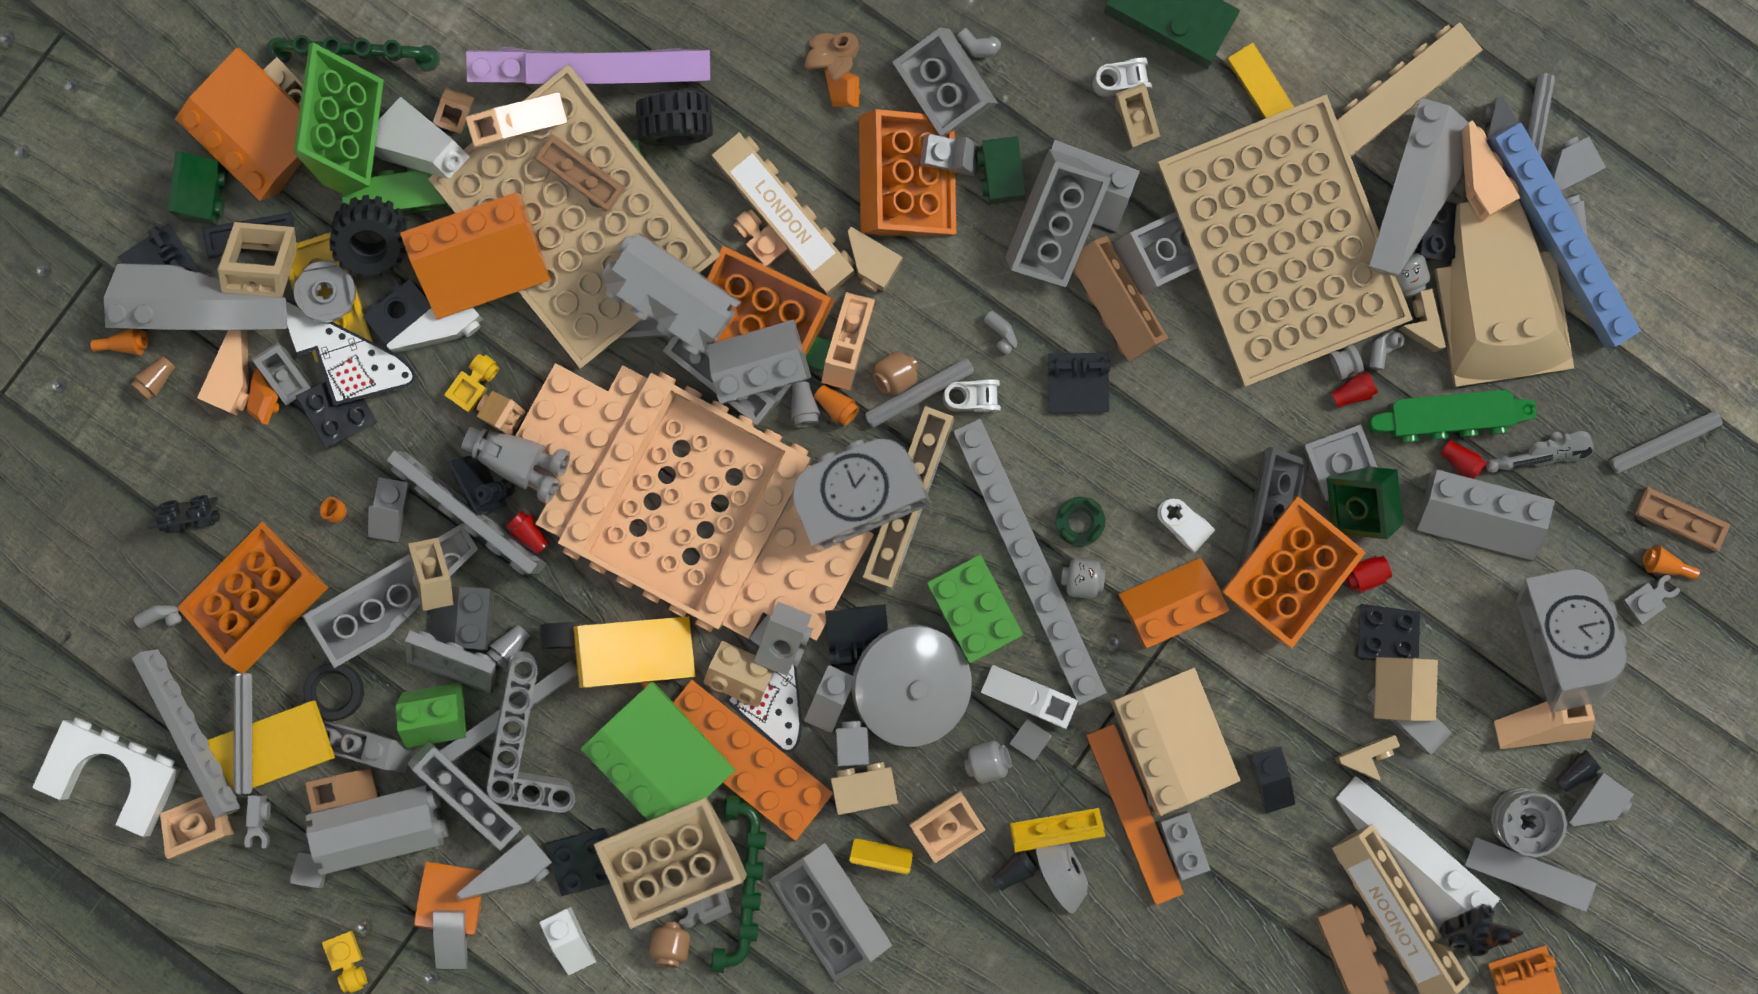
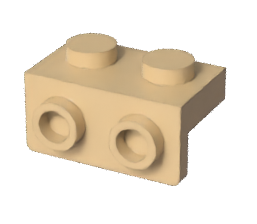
[703,641,775,707]

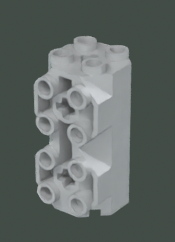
[601,233,741,355]
[306,785,449,875]

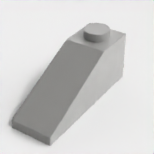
[455,835,552,902]

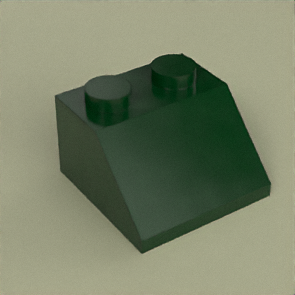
[168,151,228,225]
[1326,467,1403,539]

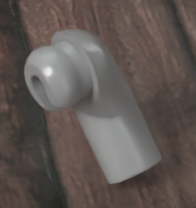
[955,28,1001,58]
[984,311,1018,355]
[1369,331,1405,370]
[134,605,182,629]

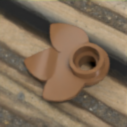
[805,32,859,81]

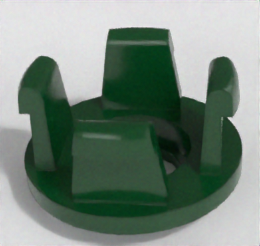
[1055,497,1105,546]

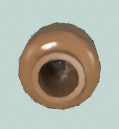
[873,351,919,396]
[649,922,690,969]

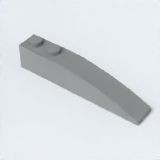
[1368,98,1468,277]
[104,263,287,330]
[302,523,478,668]

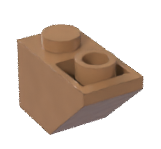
[305,768,378,813]

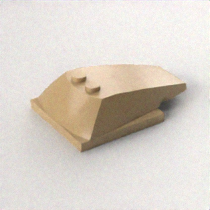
[1434,200,1574,388]

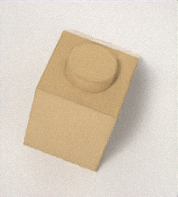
[848,227,903,292]
[408,538,453,611]

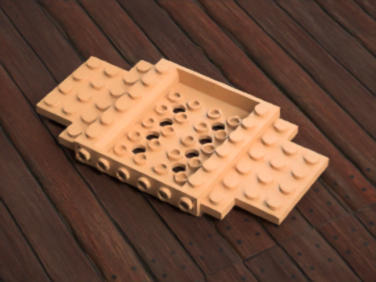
[515,363,874,641]

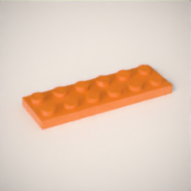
[673,680,834,841]

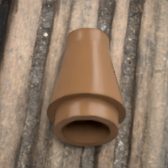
[130,356,175,401]

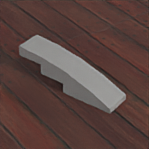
[1465,837,1597,912]

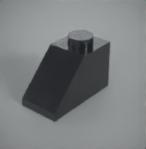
[1247,746,1295,814]

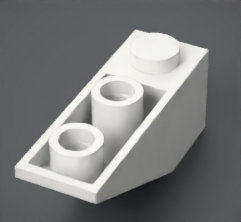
[981,665,1078,729]

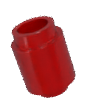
[1345,555,1392,594]

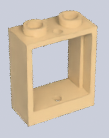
[218,222,297,298]

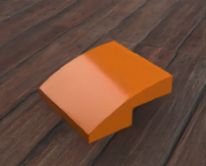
[414,862,483,936]

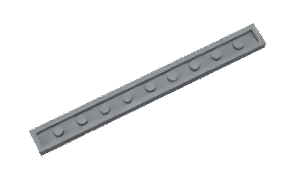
[953,419,1107,706]

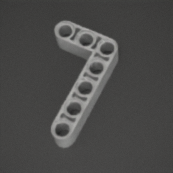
[486,651,575,813]

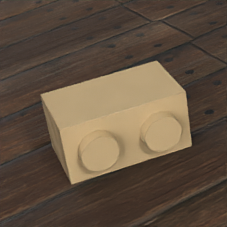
[831,762,898,815]

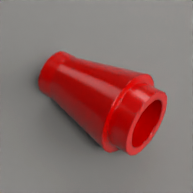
[1331,372,1378,408]
[1440,440,1487,479]
[505,510,549,555]

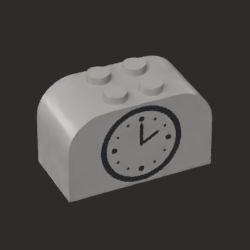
[793,439,932,552]
[1516,569,1627,712]

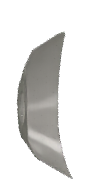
[1036,843,1088,914]

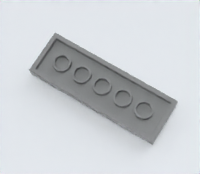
[387,451,547,575]

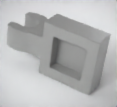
[244,795,271,849]

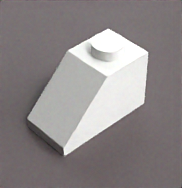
[539,907,596,975]

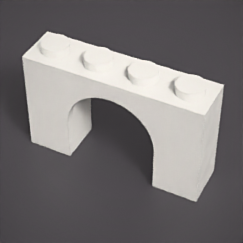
[32,717,181,837]

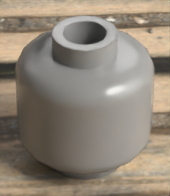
[964,740,1012,784]

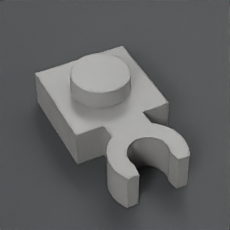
[1621,575,1680,625]
[675,890,732,929]

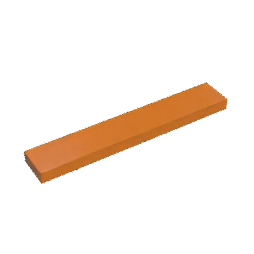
[1086,724,1184,905]

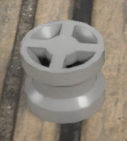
[1329,344,1364,380]

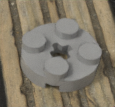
[294,261,356,323]

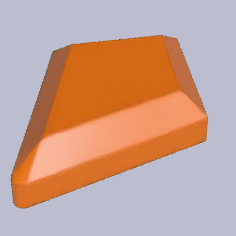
[823,67,860,107]
[247,369,279,425]

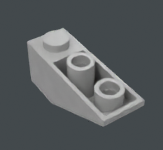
[322,719,412,773]

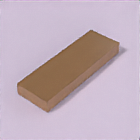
[534,134,626,212]
[1633,487,1731,552]

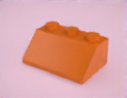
[1118,557,1229,649]

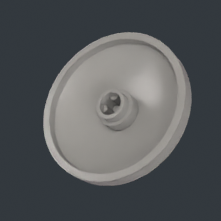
[852,625,972,747]

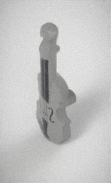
[1486,431,1594,472]

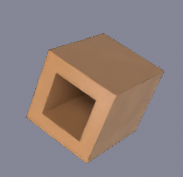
[433,87,475,134]

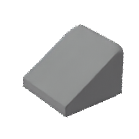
[1009,719,1052,761]
[290,852,326,888]

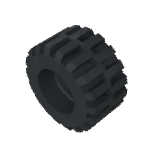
[636,91,713,146]
[329,195,408,279]

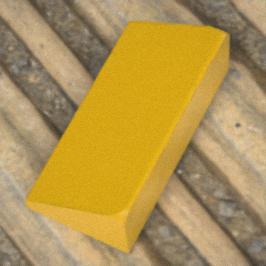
[850,839,913,875]

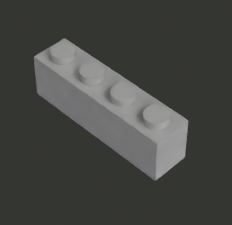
[407,741,522,851]

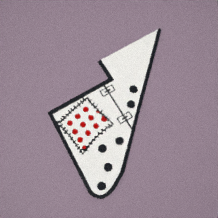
[282,296,415,405]
[724,615,803,753]

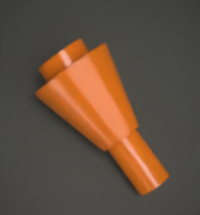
[90,328,148,355]
[1643,544,1700,580]

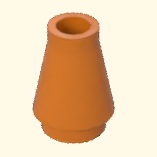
[814,384,859,426]

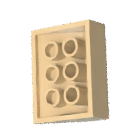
[1110,667,1241,816]
[594,797,747,929]

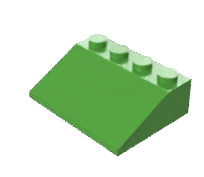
[294,42,384,196]
[581,681,736,821]

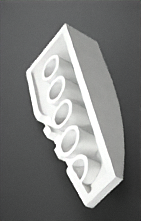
[1335,776,1500,931]

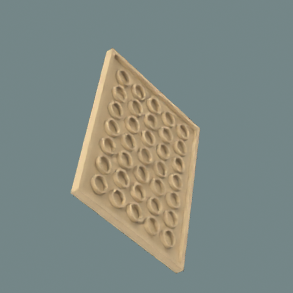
[428,64,721,368]
[1157,94,1413,387]

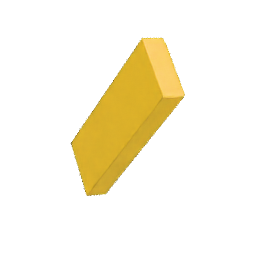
[1227,43,1294,119]
[1009,808,1105,852]

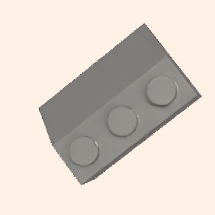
[892,27,998,137]
[1051,140,1139,233]
[708,319,811,404]

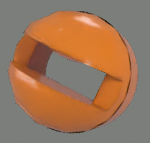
[320,497,347,523]

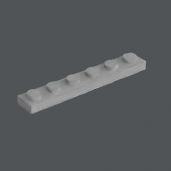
[132,649,240,818]

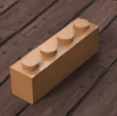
[1073,236,1169,361]
[1313,902,1395,994]

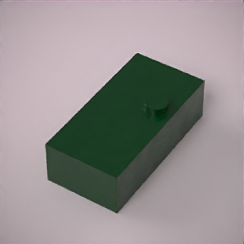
[1104,0,1240,70]

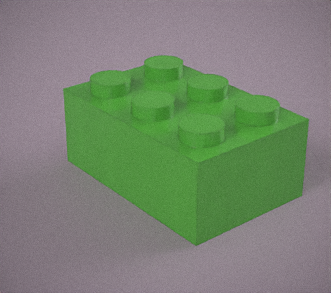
[926,554,1023,664]

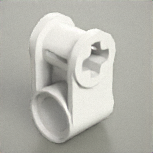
[1092,58,1152,97]
[942,380,1001,412]
[1157,499,1215,553]

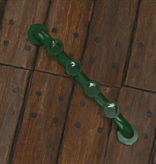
[266,35,440,71]
[711,795,766,973]

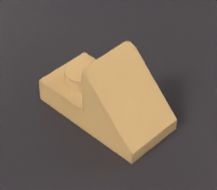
[1115,83,1160,147]
[1399,289,1446,352]
[1334,735,1400,781]

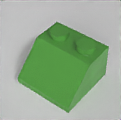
[396,682,466,748]

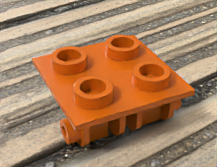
[1488,945,1562,994]

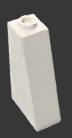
[374,97,470,179]

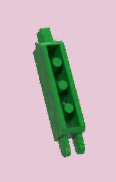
[1366,389,1537,443]

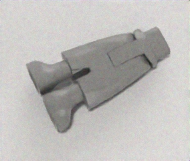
[461,427,570,504]

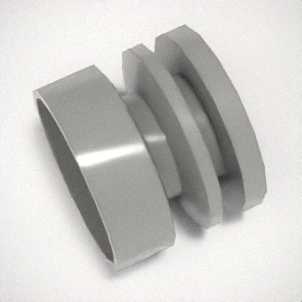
[1490,787,1567,857]

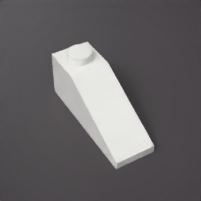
[387,307,483,353]

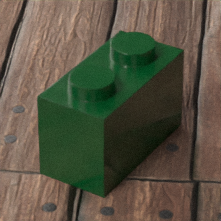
[977,136,1026,205]

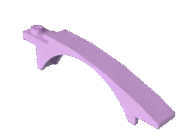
[466,47,710,84]

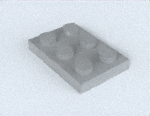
[405,631,496,694]

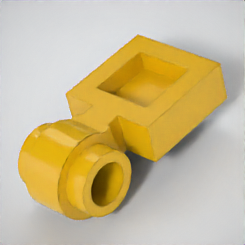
[444,354,499,413]
[322,931,368,993]

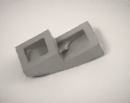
[433,910,468,969]

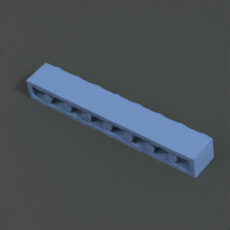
[1487,122,1641,347]

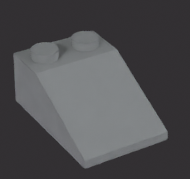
[1112,212,1198,295]

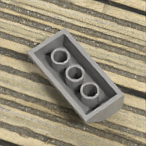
[1005,149,1111,287]
[1416,470,1555,561]
[768,843,892,982]

